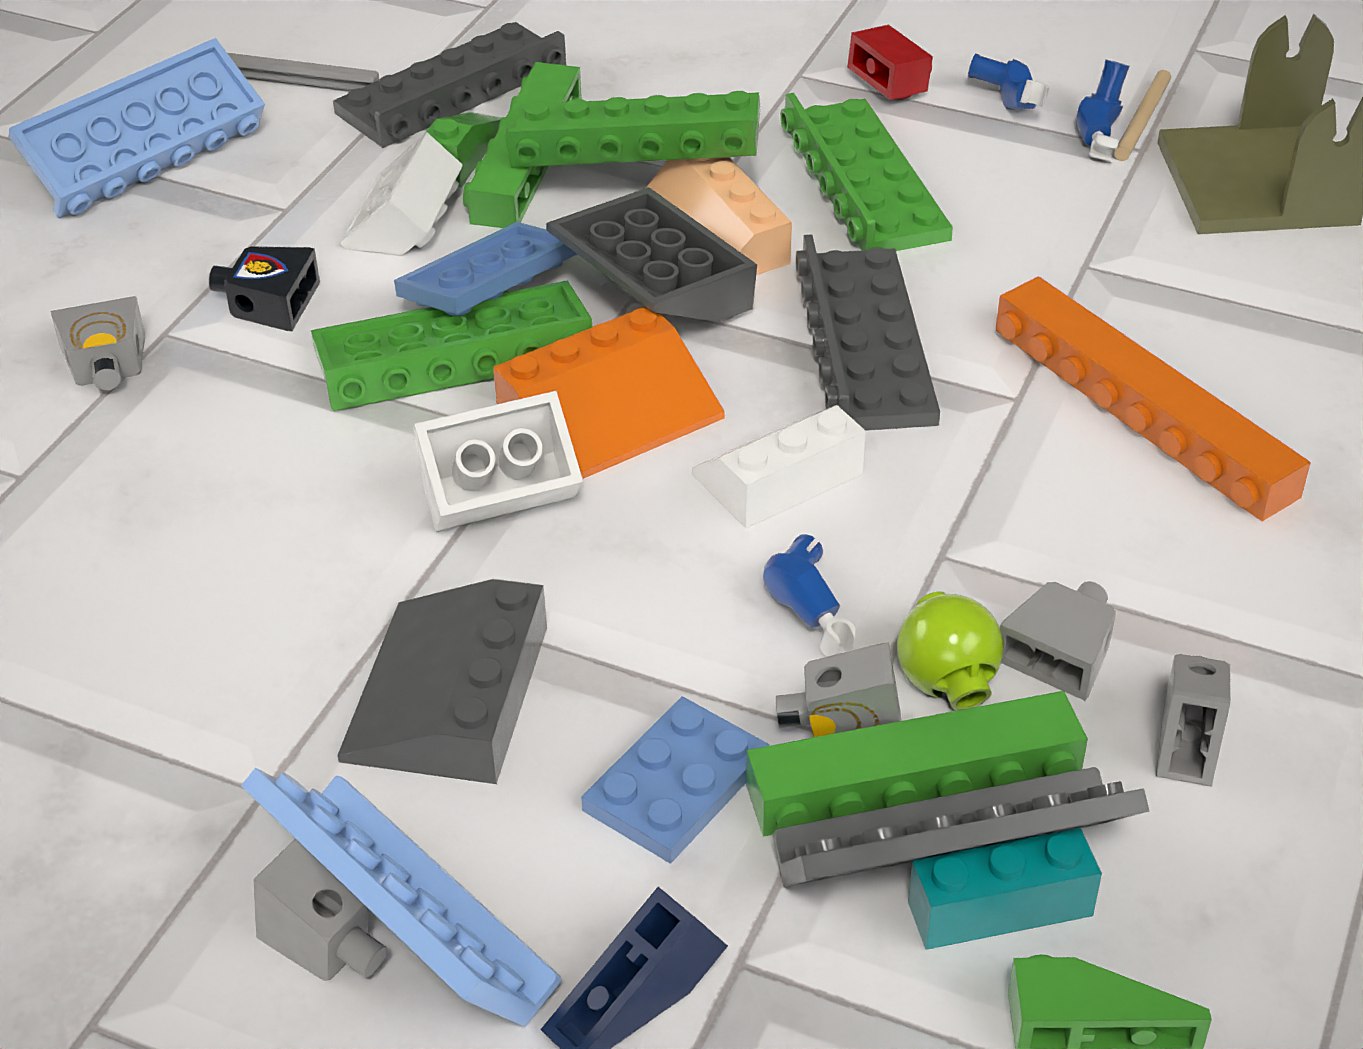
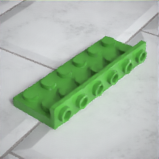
[505,91,760,167]
[780,92,953,251]
[311,280,593,411]

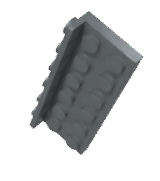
[333,22,566,148]
[796,234,940,431]
[773,767,1150,887]

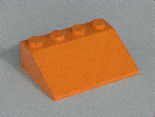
[493,306,725,479]

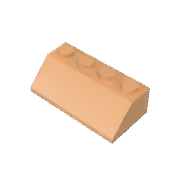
[646,157,792,275]

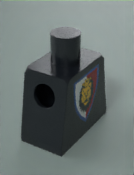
[209,246,320,332]

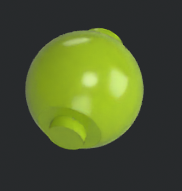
[897,591,1004,710]

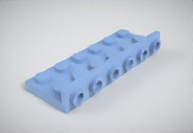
[8,38,265,218]
[241,767,561,1027]

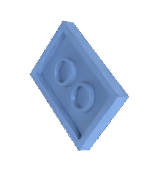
[581,696,770,864]

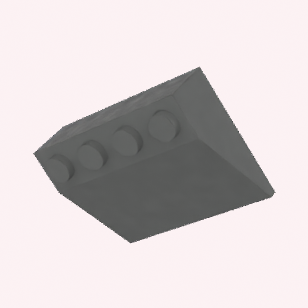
[546,187,757,322]
[337,579,547,784]

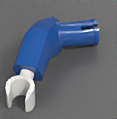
[968,53,1049,110]
[1076,59,1130,162]
[763,534,856,657]

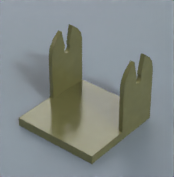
[1157,13,1363,234]

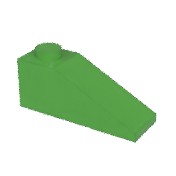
[424,112,501,188]
[1008,954,1212,1049]

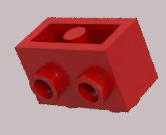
[847,24,933,100]

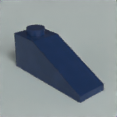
[540,886,728,1049]

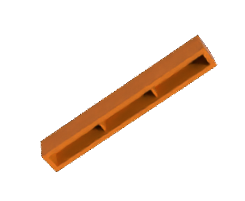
[996,276,1311,522]

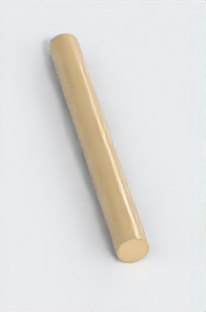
[1114,70,1171,161]

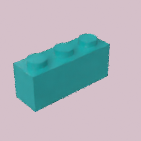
[908,827,1102,950]

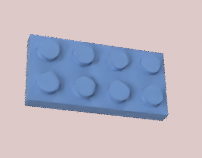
[394,222,577,316]

